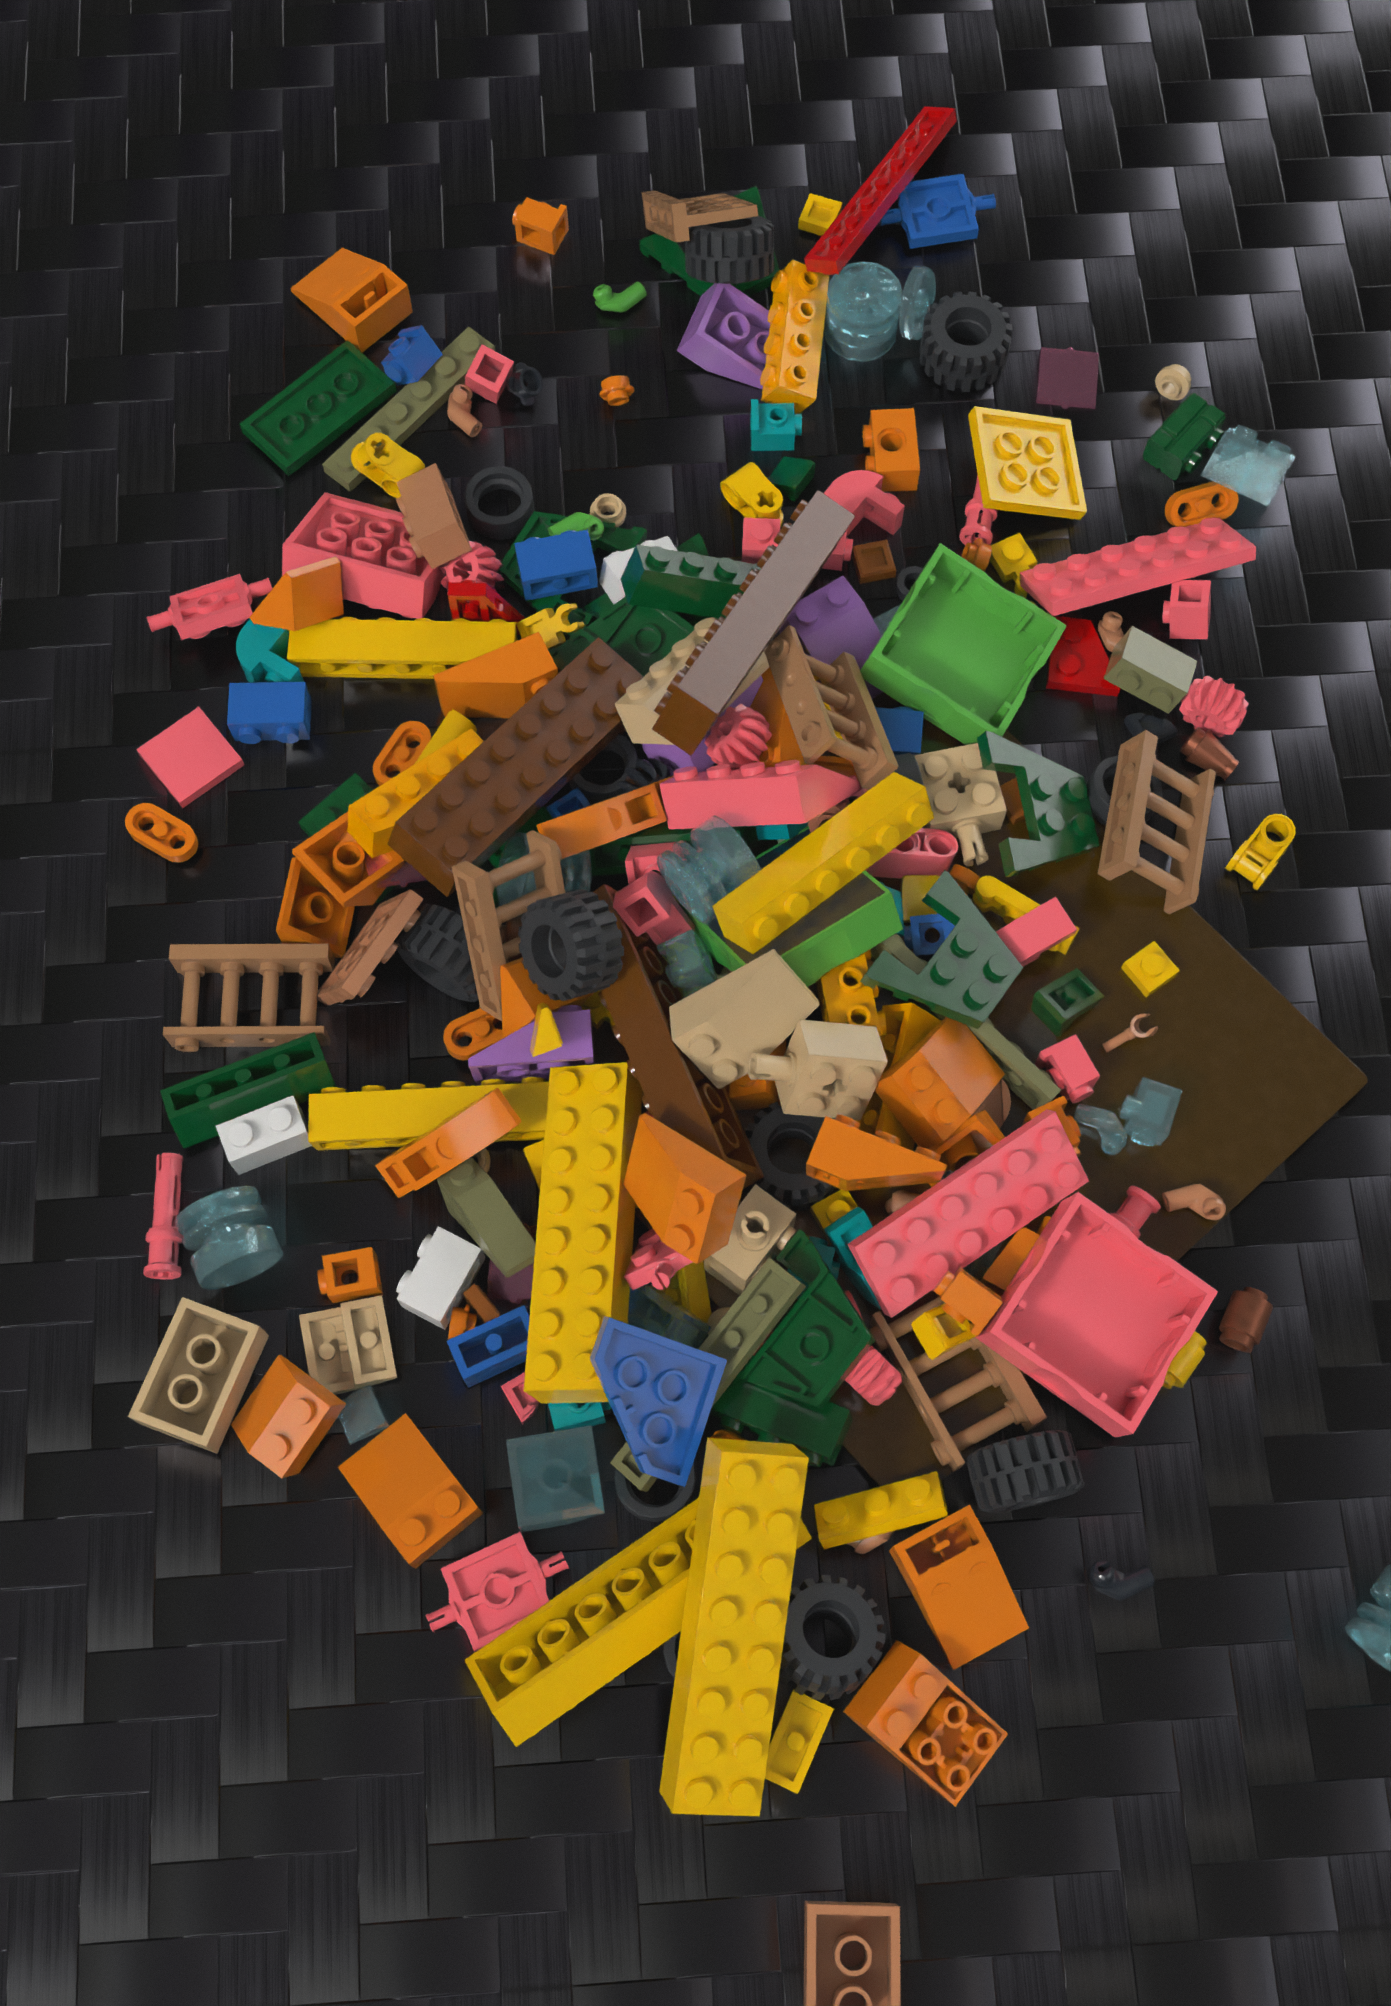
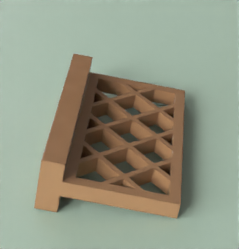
[642,191,758,243]

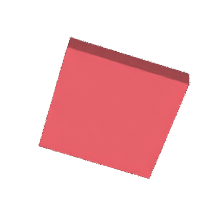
[136,707,245,808]

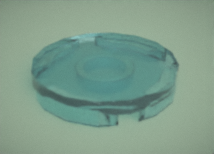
[899,266,936,340]

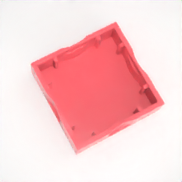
[975,1192,1218,1437]

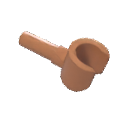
[1102,1014,1158,1052]

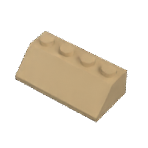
[615,618,770,745]

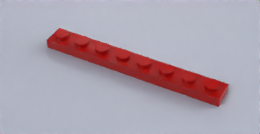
[804,106,957,275]

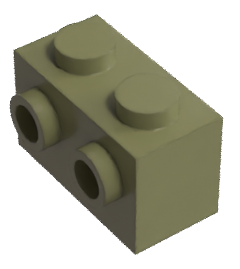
[1103,626,1197,714]

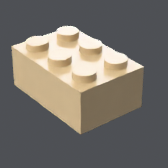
[128,1297,269,1454]

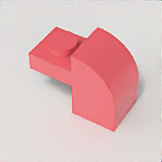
[823,470,905,536]
[613,871,695,951]

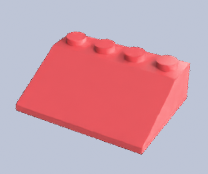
[282,492,449,619]
[660,760,861,829]

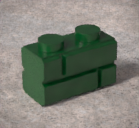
[1143,392,1226,480]

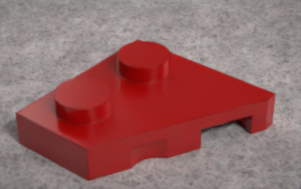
[448,580,526,635]

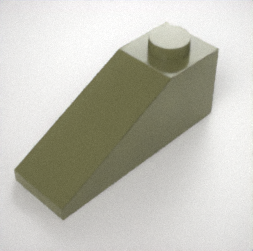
[437,1157,536,1278]

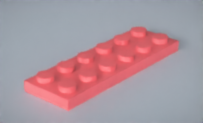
[1020,518,1256,616]
[847,1109,1089,1318]

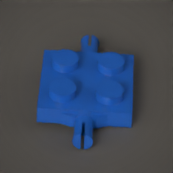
[879,174,996,249]

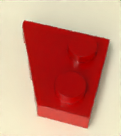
[1046,616,1120,697]

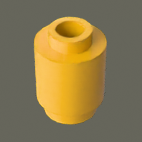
[1162,1331,1207,1389]

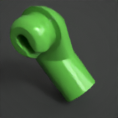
[593,282,647,312]
[548,512,604,540]

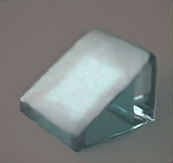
[339,1384,389,1444]

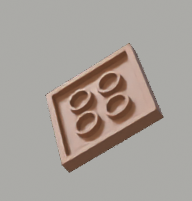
[317,889,423,1006]

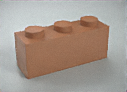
[396,463,472,569]

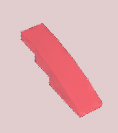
[996,897,1077,967]

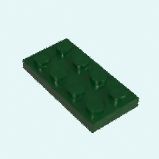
[240,340,396,476]

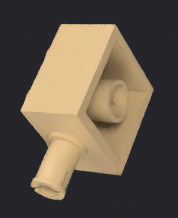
[914,743,1007,866]
[748,1019,888,1120]
[704,1184,797,1296]

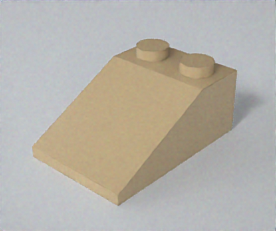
[669,949,819,1089]

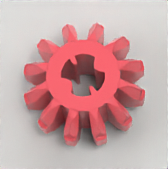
[439,541,504,595]
[1179,676,1249,737]
[704,703,772,770]
[845,1345,902,1406]

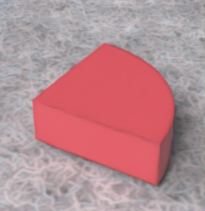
[501,1372,541,1425]

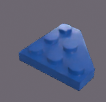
[590,1316,727,1487]

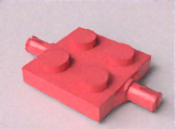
[147,574,273,640]
[624,1229,692,1291]
[426,1532,569,1652]

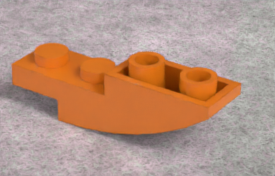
[536,776,673,859]
[375,1088,522,1198]

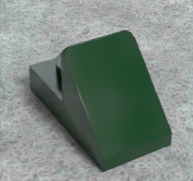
[1031,968,1104,1037]

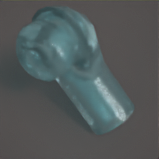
[1074,1103,1127,1155]

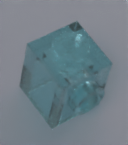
[1119,1077,1182,1146]

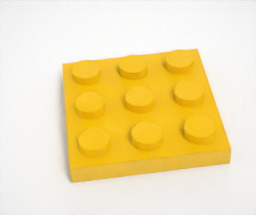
[968,406,1087,520]

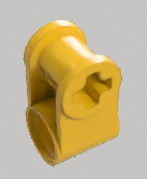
[351,433,425,498]
[720,462,783,527]
[1225,814,1295,890]

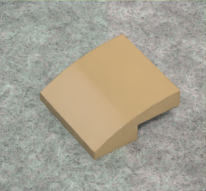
[299,1295,397,1395]

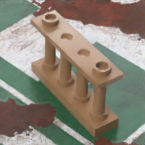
[764,625,899,790]
[1098,730,1216,914]
[452,830,565,1022]
[163,944,335,1052]
[868,1297,1047,1472]

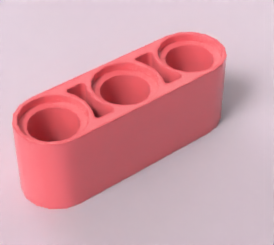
[866,828,958,879]

